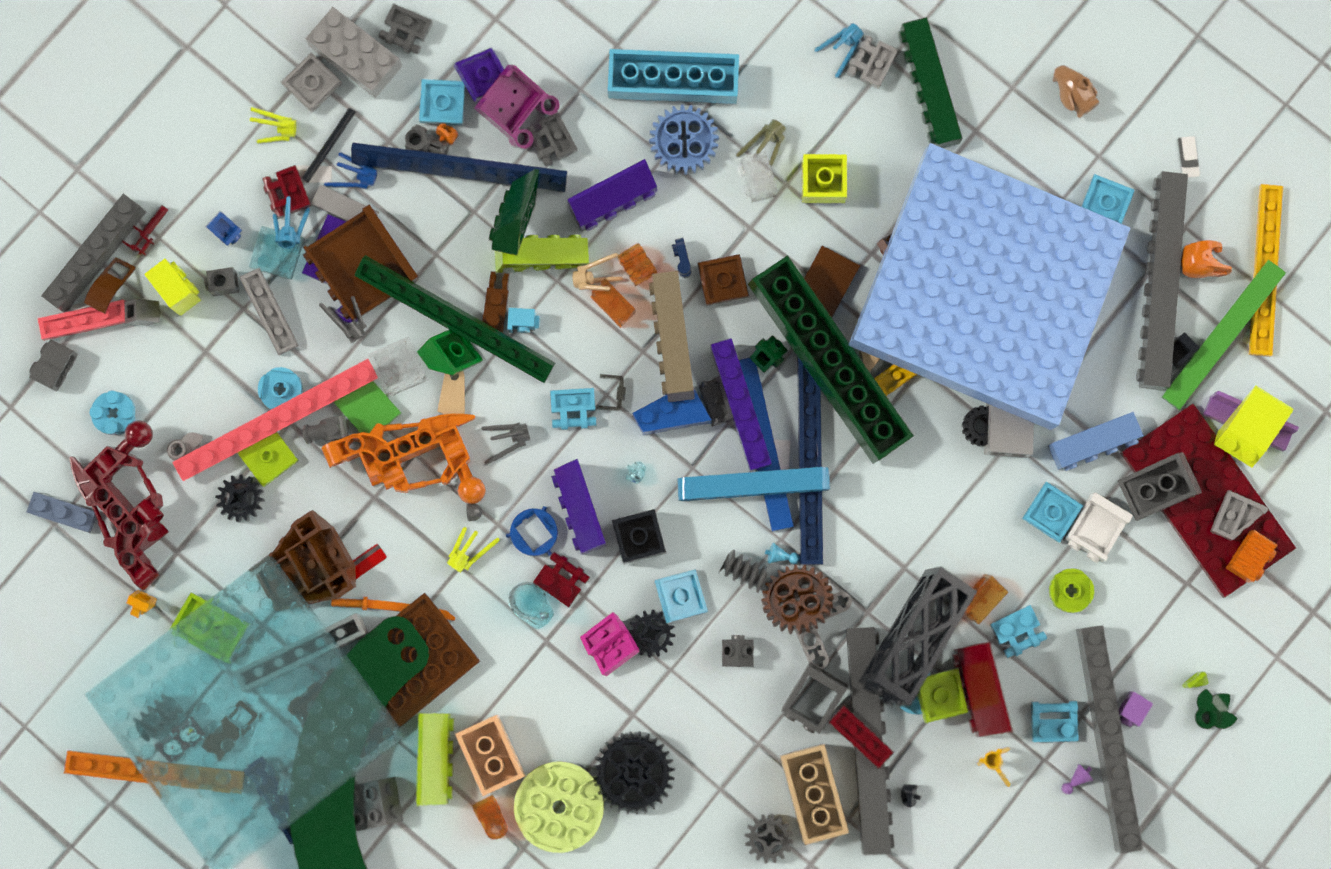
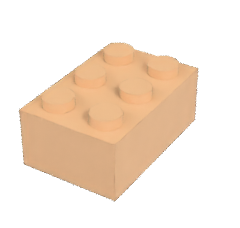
[455,715,526,796]

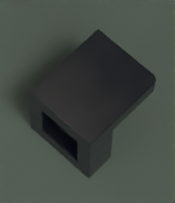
[1172,332,1200,369]

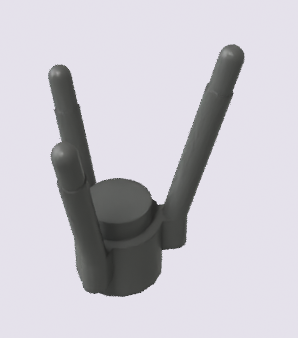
[319,296,367,343]
[481,422,530,464]

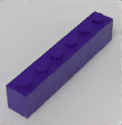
[710,338,772,472]

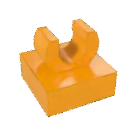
[126,590,157,618]

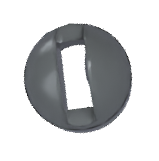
[466,504,482,521]

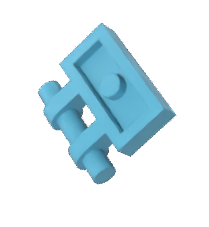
[550,388,596,430]
[990,605,1047,658]

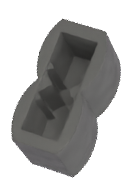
[29,340,78,392]

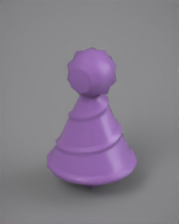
[1062,764,1093,794]

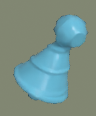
[765,543,800,565]

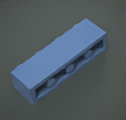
[1048,412,1144,471]

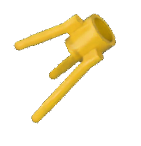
[977,747,1010,787]

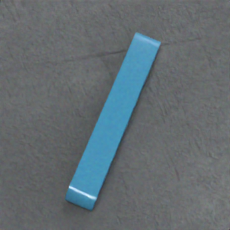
[677,467,830,501]

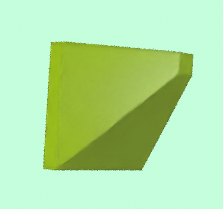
[1182,671,1209,688]

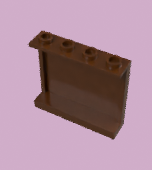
[302,204,418,321]

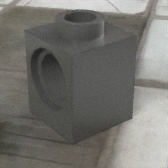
[204,267,240,296]

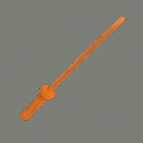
[331,597,455,621]

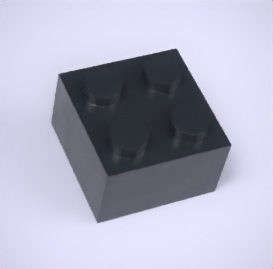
[612,509,666,565]

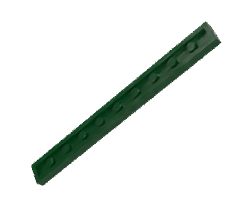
[354,255,556,383]

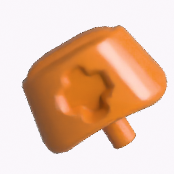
[436,123,458,145]

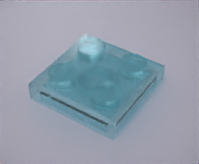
[249,226,305,280]

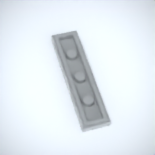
[240,268,299,355]

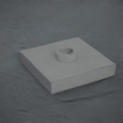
[281,53,342,113]

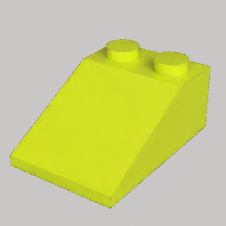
[1214,385,1293,468]

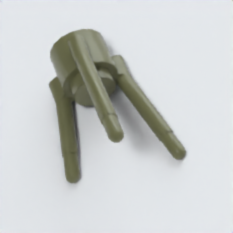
[736,119,786,166]

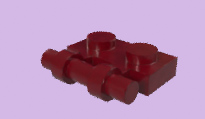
[262,165,311,219]
[533,552,590,608]

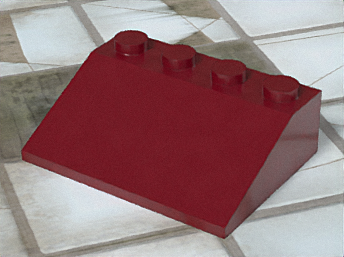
[952,642,1013,737]

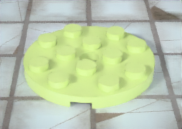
[514,761,604,853]

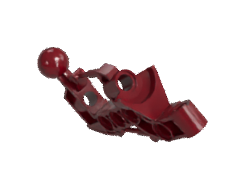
[69,420,169,590]

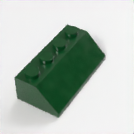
[489,169,540,255]

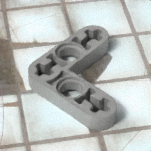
[793,592,852,669]

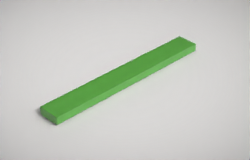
[1161,260,1286,410]

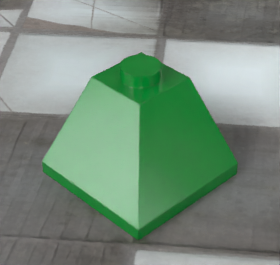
[417,330,483,375]

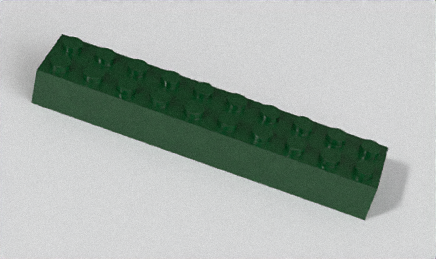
[748,255,914,464]

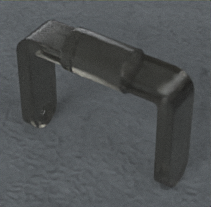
[597,374,626,411]

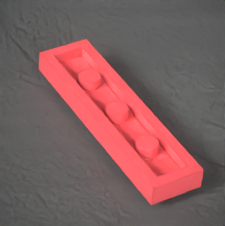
[38,300,126,341]

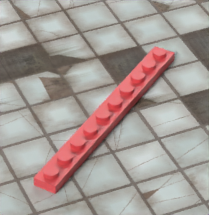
[172,358,379,481]

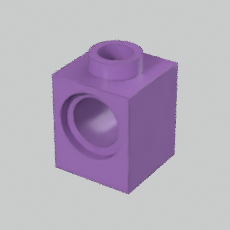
[1118,692,1153,728]

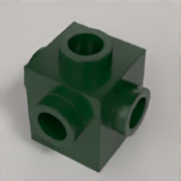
[749,335,788,373]

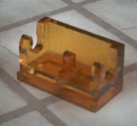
[590,278,636,328]
[964,574,1009,625]

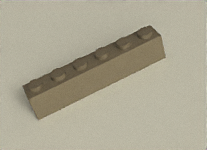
[649,271,695,402]

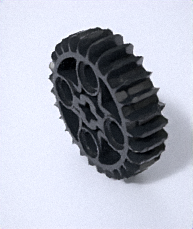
[593,731,675,815]

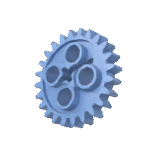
[649,104,719,175]

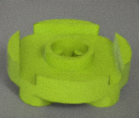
[1049,568,1095,613]

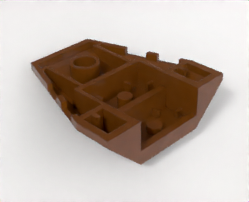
[255,510,356,611]

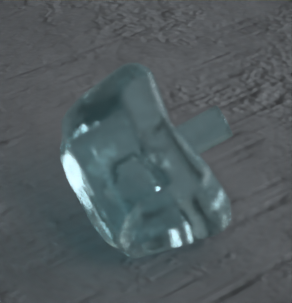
[625,461,646,484]

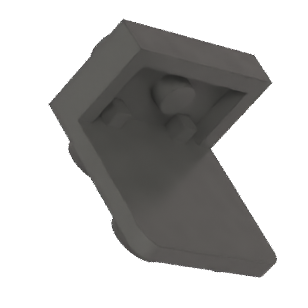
[354,776,403,831]

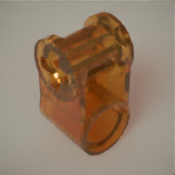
[472,795,508,840]

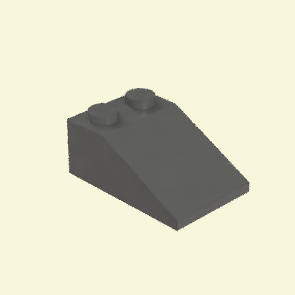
[1118,452,1202,521]

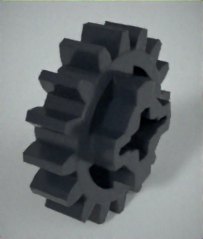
[215,474,265,523]
[628,609,676,658]

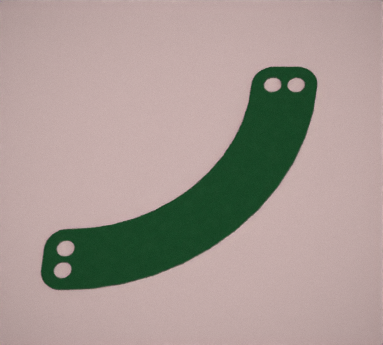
[289,616,429,869]

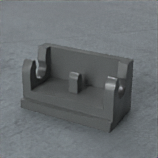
[699,376,733,427]

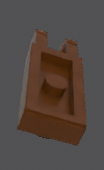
[482,271,510,333]

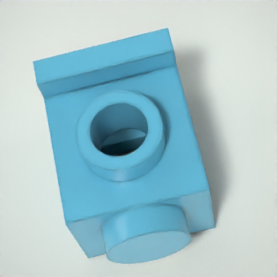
[507,308,540,333]

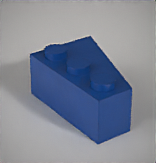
[632,387,712,435]

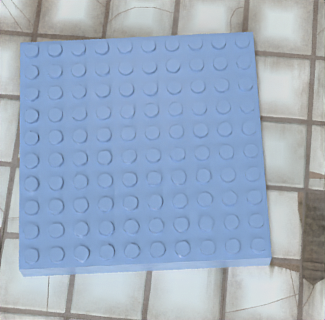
[849,143,1130,430]

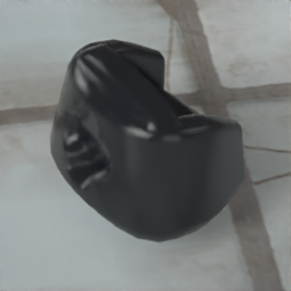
[901,784,921,808]

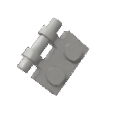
[846,35,898,89]

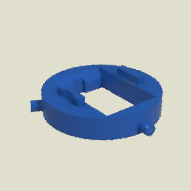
[506,506,558,556]

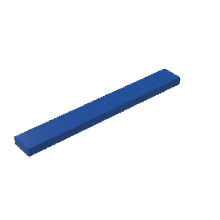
[739,358,794,532]

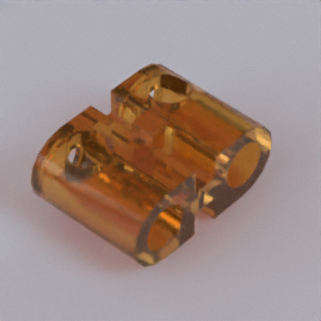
[617,243,658,287]

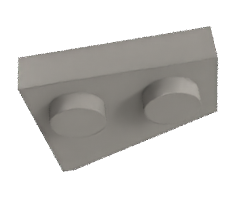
[1210,491,1269,541]

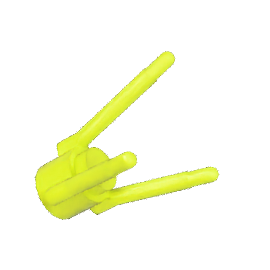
[249,107,297,143]
[447,527,500,573]

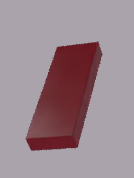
[828,706,894,769]

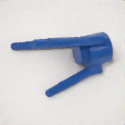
[324,152,378,189]

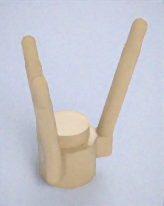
[572,253,623,291]

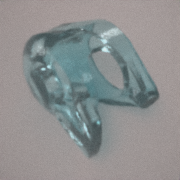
[508,582,554,629]

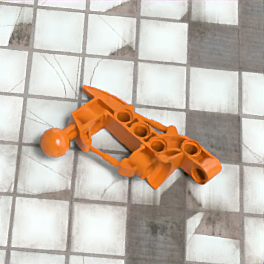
[321,414,486,504]

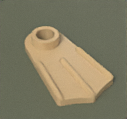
[437,371,465,414]

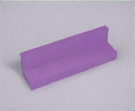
[1203,391,1299,452]

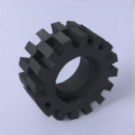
[961,405,989,447]

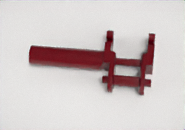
[121,205,169,256]

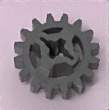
[744,814,793,864]

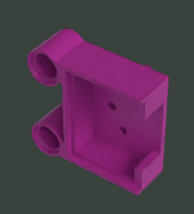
[474,65,560,149]

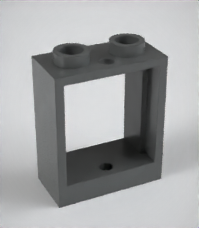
[781,661,848,734]

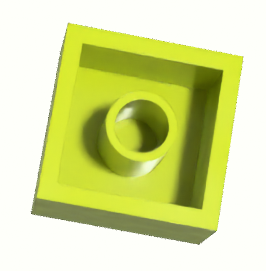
[802,154,847,203]
[144,258,201,316]

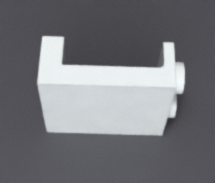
[1064,492,1133,563]

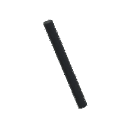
[301,108,356,183]

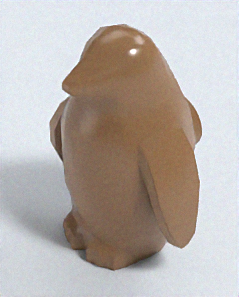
[1053,65,1100,118]

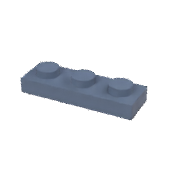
[26,492,96,533]

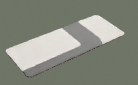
[1178,136,1200,178]

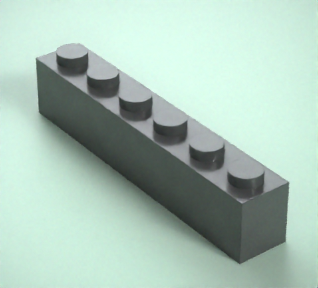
[41,193,146,312]

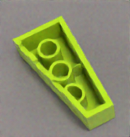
[495,234,589,273]

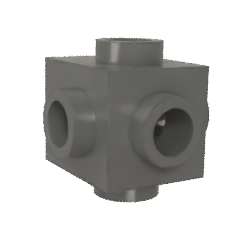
[722,635,754,667]

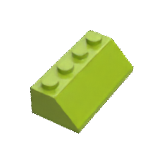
[416,713,454,806]

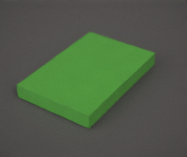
[334,381,402,433]

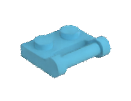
[1031,701,1079,742]

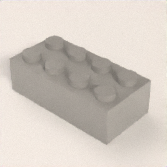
[305,7,402,98]

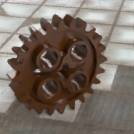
[761,564,834,635]

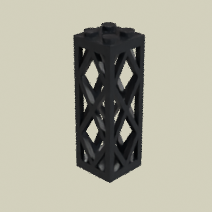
[859,566,977,707]

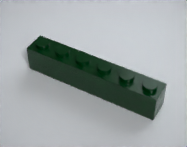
[898,17,963,148]

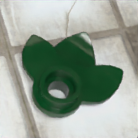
[1195,689,1237,729]

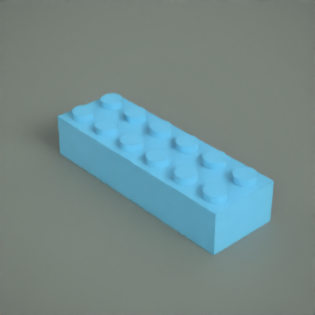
[608,49,739,104]

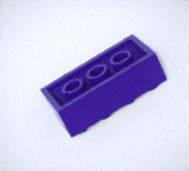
[567,159,657,232]
[551,459,607,555]

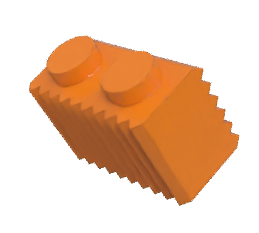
[1226,530,1277,583]

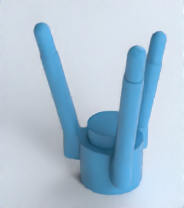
[815,23,864,78]
[273,196,310,249]

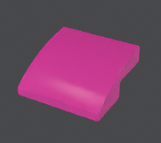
[580,612,640,676]

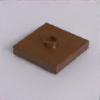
[697,254,749,306]

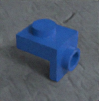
[205,211,242,246]

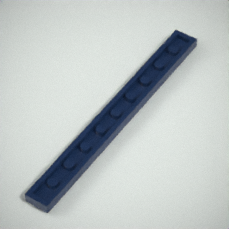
[351,142,567,192]
[797,356,823,565]

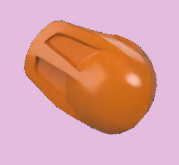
[1181,240,1232,279]

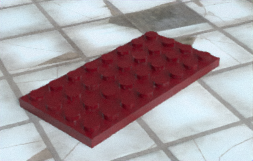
[1120,404,1296,598]

